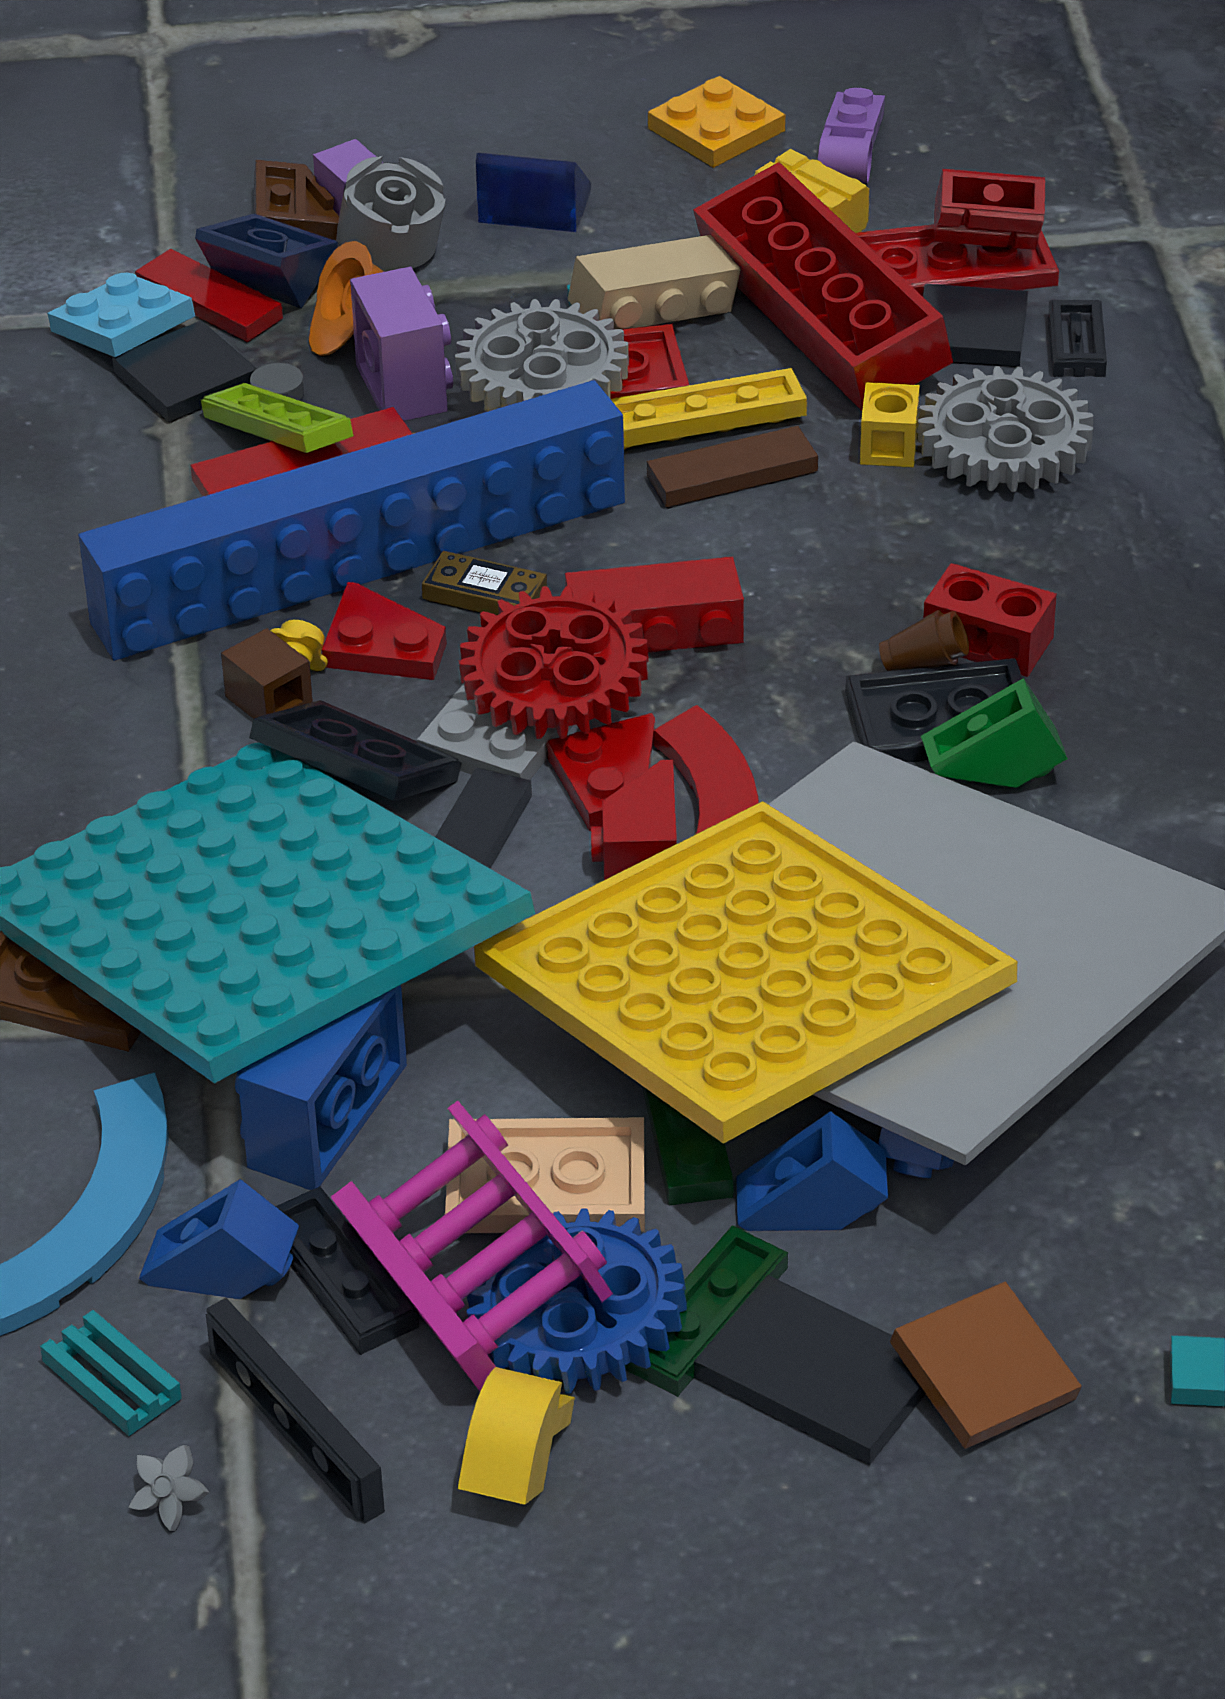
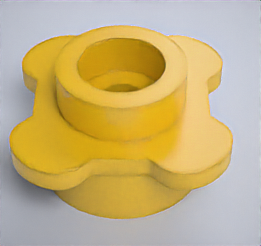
[270,620,328,671]

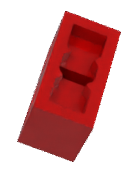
[923,563,1057,677]

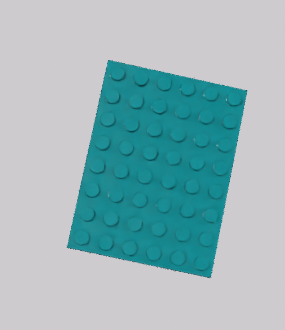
[0,742,535,1083]

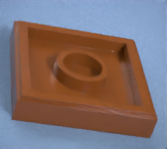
[890,1281,1082,1449]

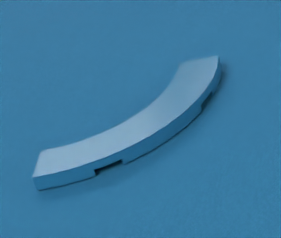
[0,1072,169,1336]

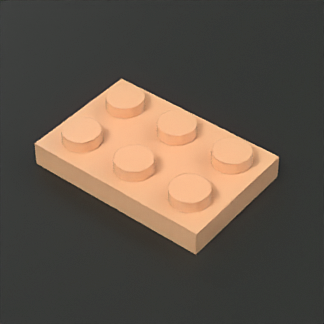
[445,1117,645,1233]

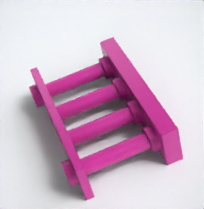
[331,1101,613,1392]

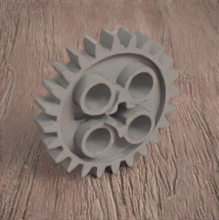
[455,299,629,412]
[917,366,1094,492]

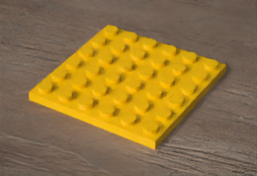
[474,801,1018,1144]

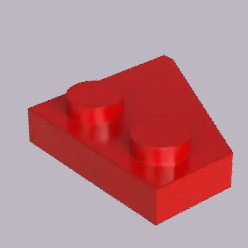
[322,582,447,680]
[547,713,655,831]

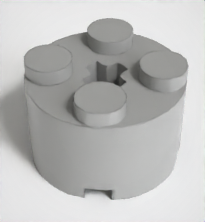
[336,156,446,272]

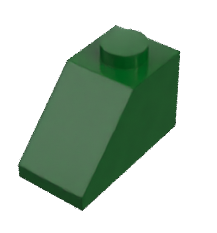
[921,678,1068,788]

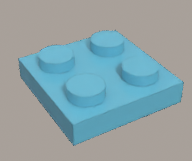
[47,273,195,357]

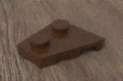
[254,160,339,240]

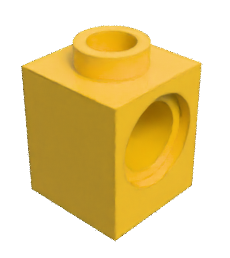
[860,382,920,467]

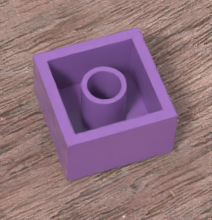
[350,266,453,421]

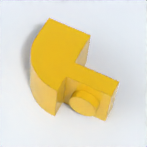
[458,1367,575,1505]

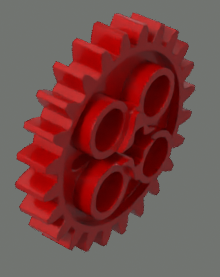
[459,586,649,739]

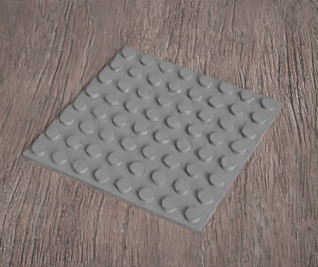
[768,741,1225,1165]

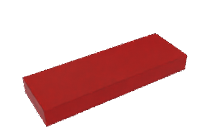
[135,248,283,342]

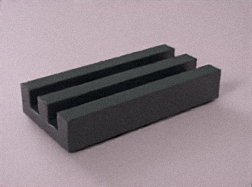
[1048,300,1107,377]

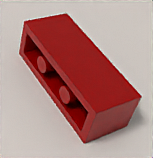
[565,556,744,652]

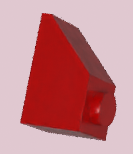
[591,759,677,880]

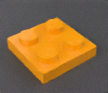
[648,76,786,168]

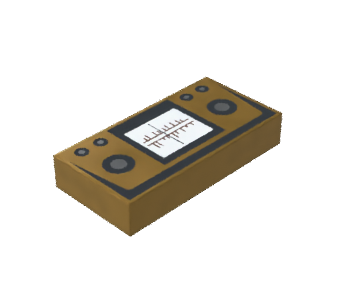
[422,551,547,615]

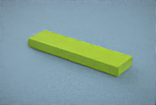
[201,383,354,453]

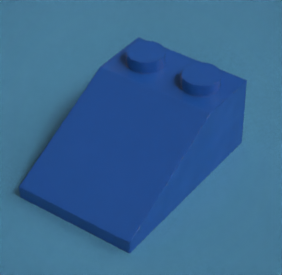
[235,985,407,1190]

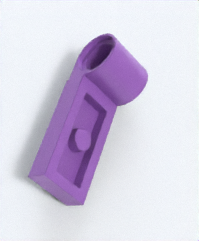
[818,88,885,184]

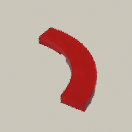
[653,705,759,834]

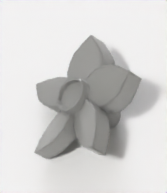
[128,1445,210,1531]

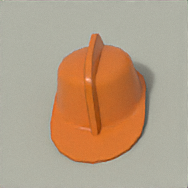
[309,241,384,356]

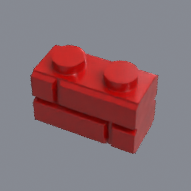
[934,169,1045,250]

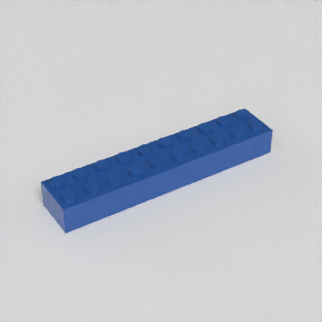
[78,380,625,661]

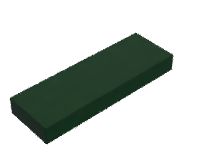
[625,1225,788,1397]

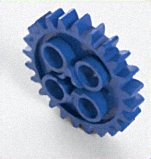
[466,1208,687,1394]

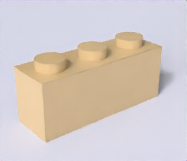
[568,235,741,329]

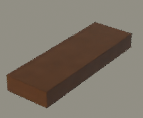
[647,426,818,507]

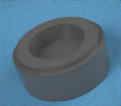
[250,363,304,401]

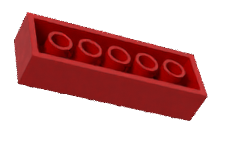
[693,162,953,411]

